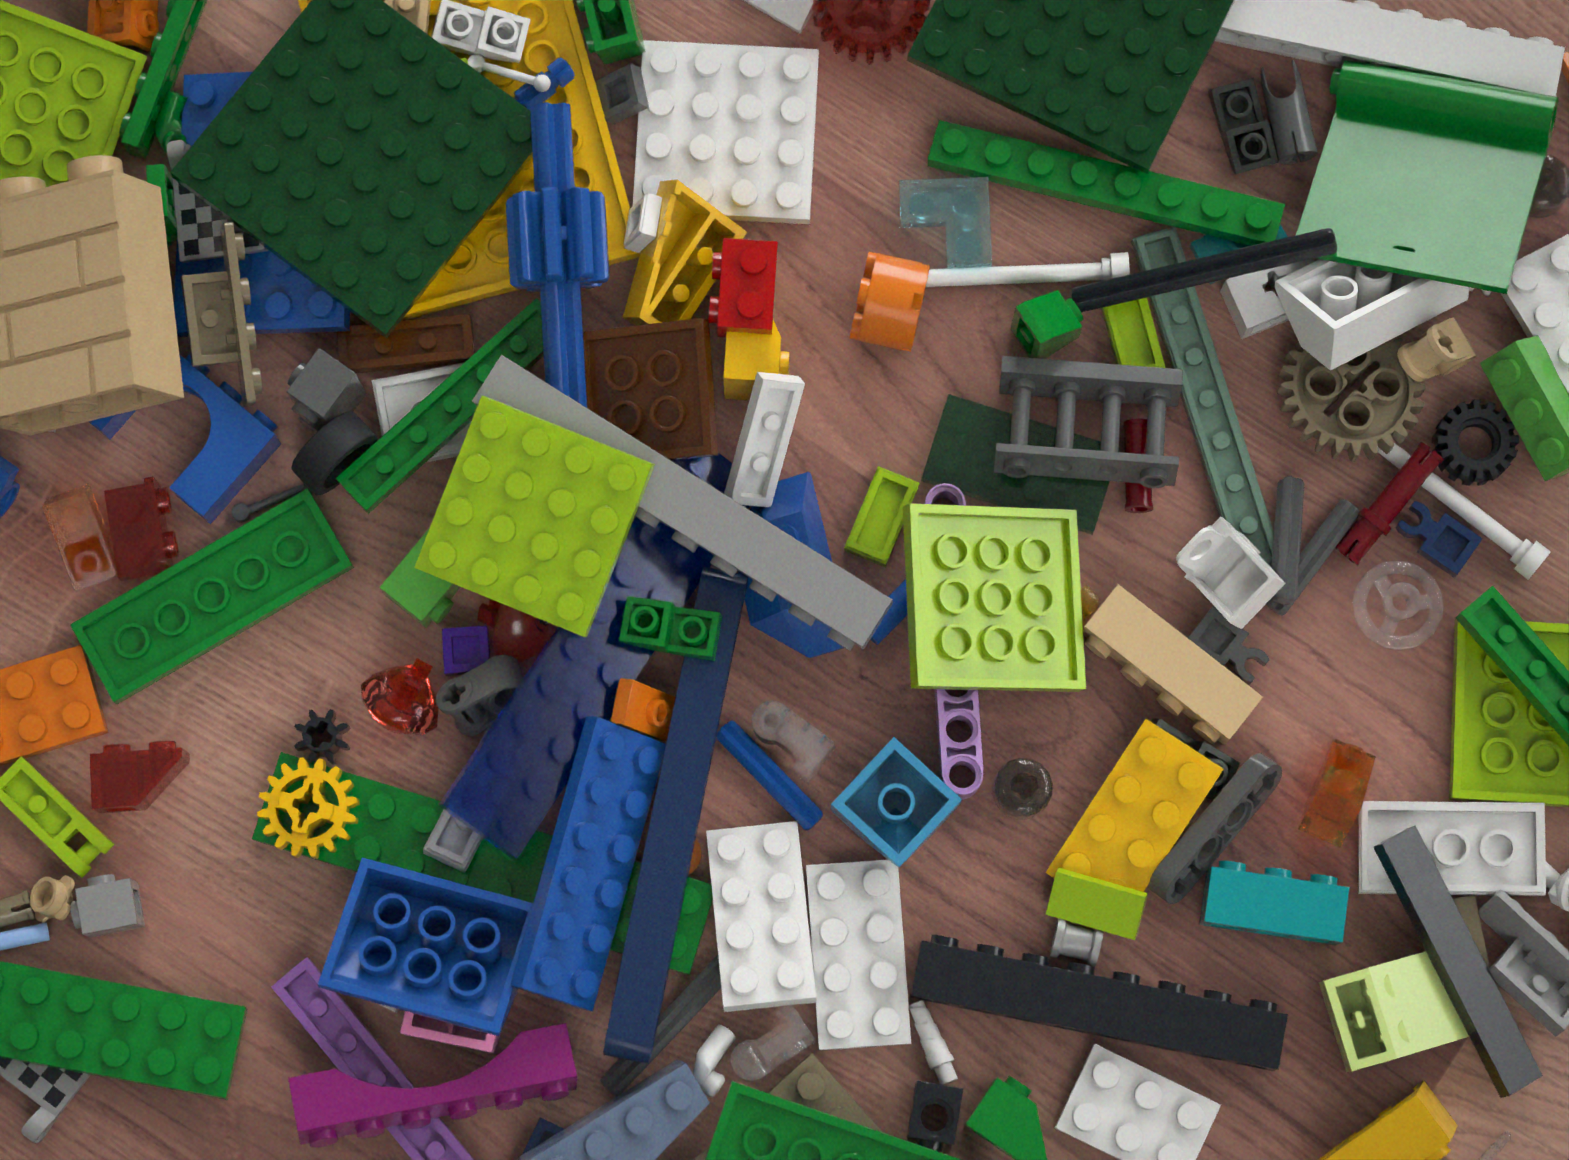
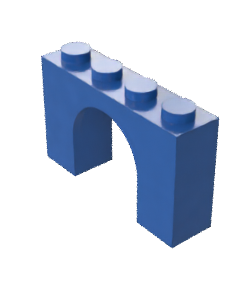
[88,353,281,524]

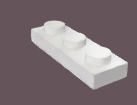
[724,372,805,507]

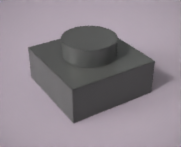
[596,63,649,124]

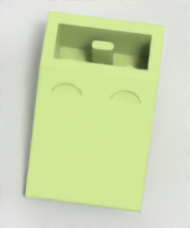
[1319,951,1469,1072]

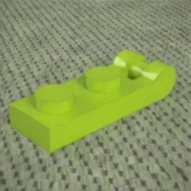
[0,756,115,878]

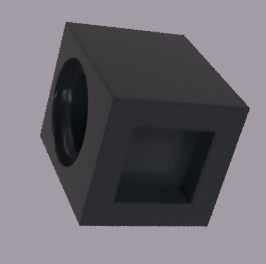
[907,1081,963,1153]

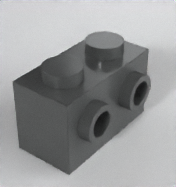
[286,348,366,433]

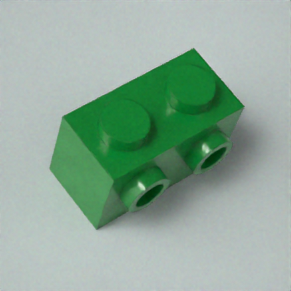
[576,0,646,65]

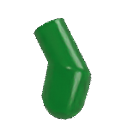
[154,90,188,153]

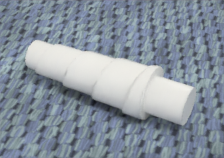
[909,1000,958,1085]

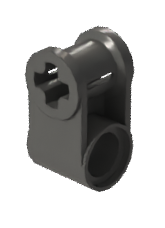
[436,655,529,736]

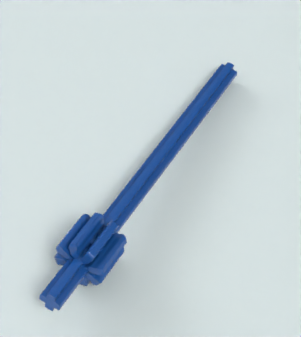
[506,102,610,783]

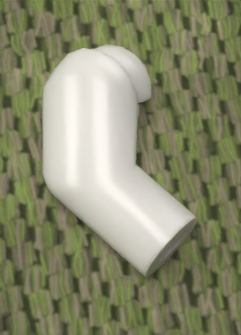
[693,1025,736,1097]

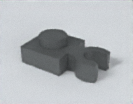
[1188,606,1269,685]

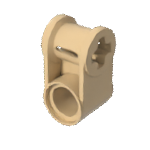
[1397,317,1477,382]

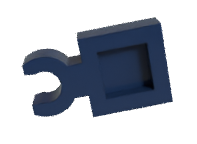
[1395,501,1483,578]

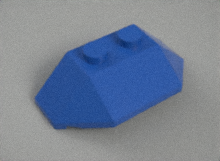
[737,472,844,658]

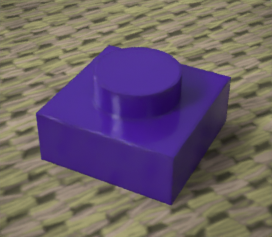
[442,626,490,676]

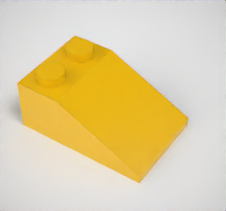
[723,320,790,400]

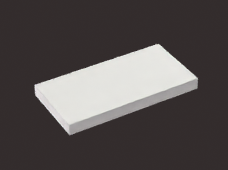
[1358,801,1546,896]

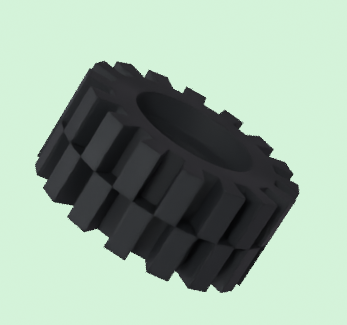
[1432,400,1519,486]

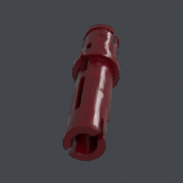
[1335,442,1444,566]

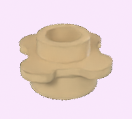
[30,875,75,923]

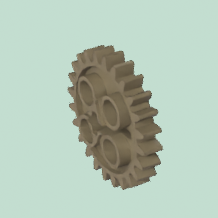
[1277,338,1426,462]

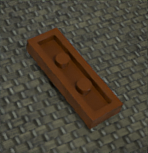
[337,314,475,373]

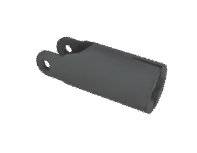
[1260,60,1318,165]

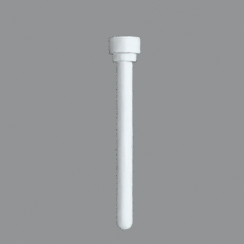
[926,252,1130,287]
[1378,443,1551,580]

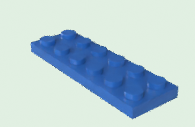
[510,716,666,1011]

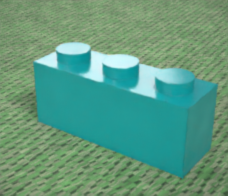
[1199,861,1350,946]

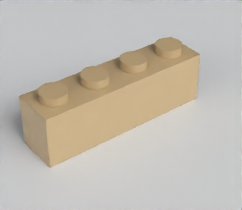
[1083,584,1263,745]

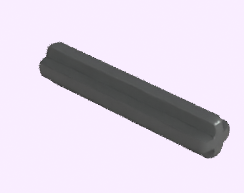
[1271,476,1305,605]
[1266,499,1360,616]

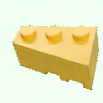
[623,179,747,326]
[1318,1080,1458,1160]

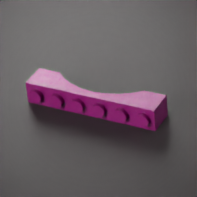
[288,1023,577,1148]

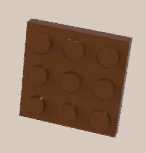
[583,318,718,461]

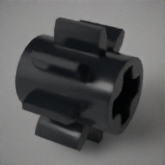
[294,709,351,765]

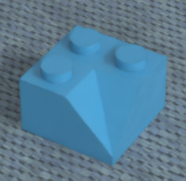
[830,737,962,868]

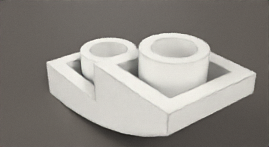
[431,0,531,63]

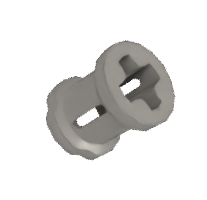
[1049,918,1104,967]

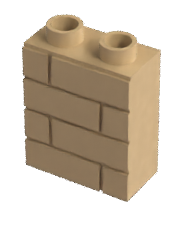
[0,156,184,435]

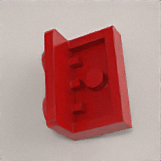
[709,238,778,337]

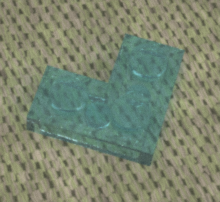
[899,177,992,269]

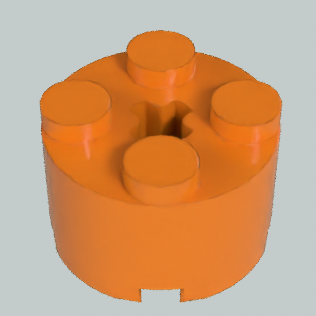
[849,251,930,352]

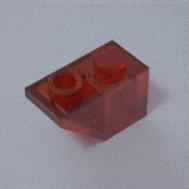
[90,741,190,813]

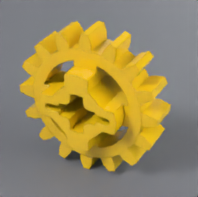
[257,757,360,859]

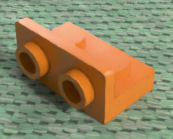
[87,0,159,52]

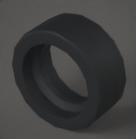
[291,411,378,496]

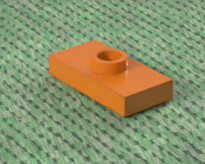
[610,678,676,743]

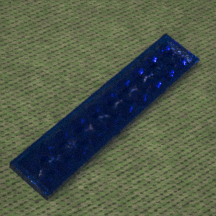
[438,452,750,859]

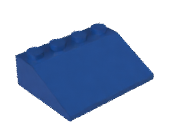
[318,858,534,1036]

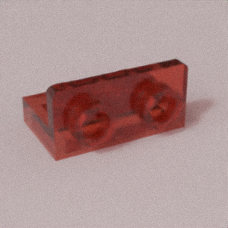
[104,476,179,581]

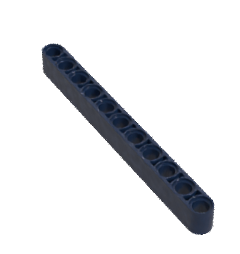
[603,567,748,1064]

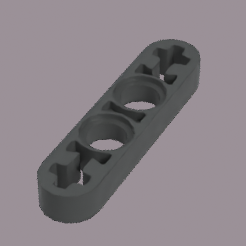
[1149,753,1282,904]

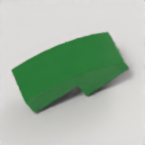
[619,596,722,661]

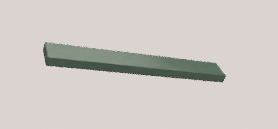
[1131,227,1274,567]

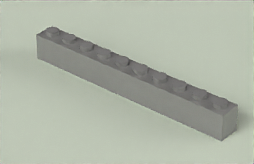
[472,355,893,651]

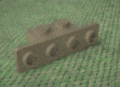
[181,222,262,407]

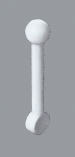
[467,54,551,92]

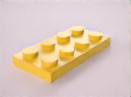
[1045,718,1223,892]

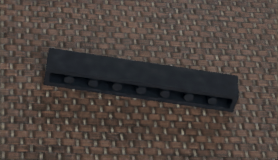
[910,935,1288,1071]

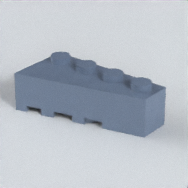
[518,1060,710,1160]

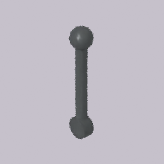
[231,484,314,523]

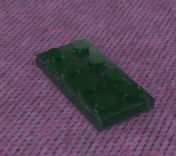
[921,394,1120,535]

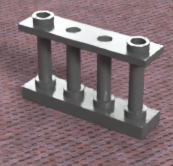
[994,356,1183,488]

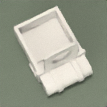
[1176,516,1286,629]

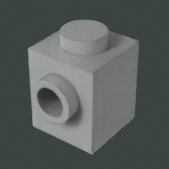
[70,874,145,938]

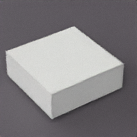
[624,193,662,253]

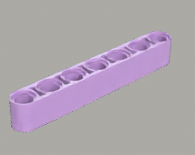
[925,483,983,800]

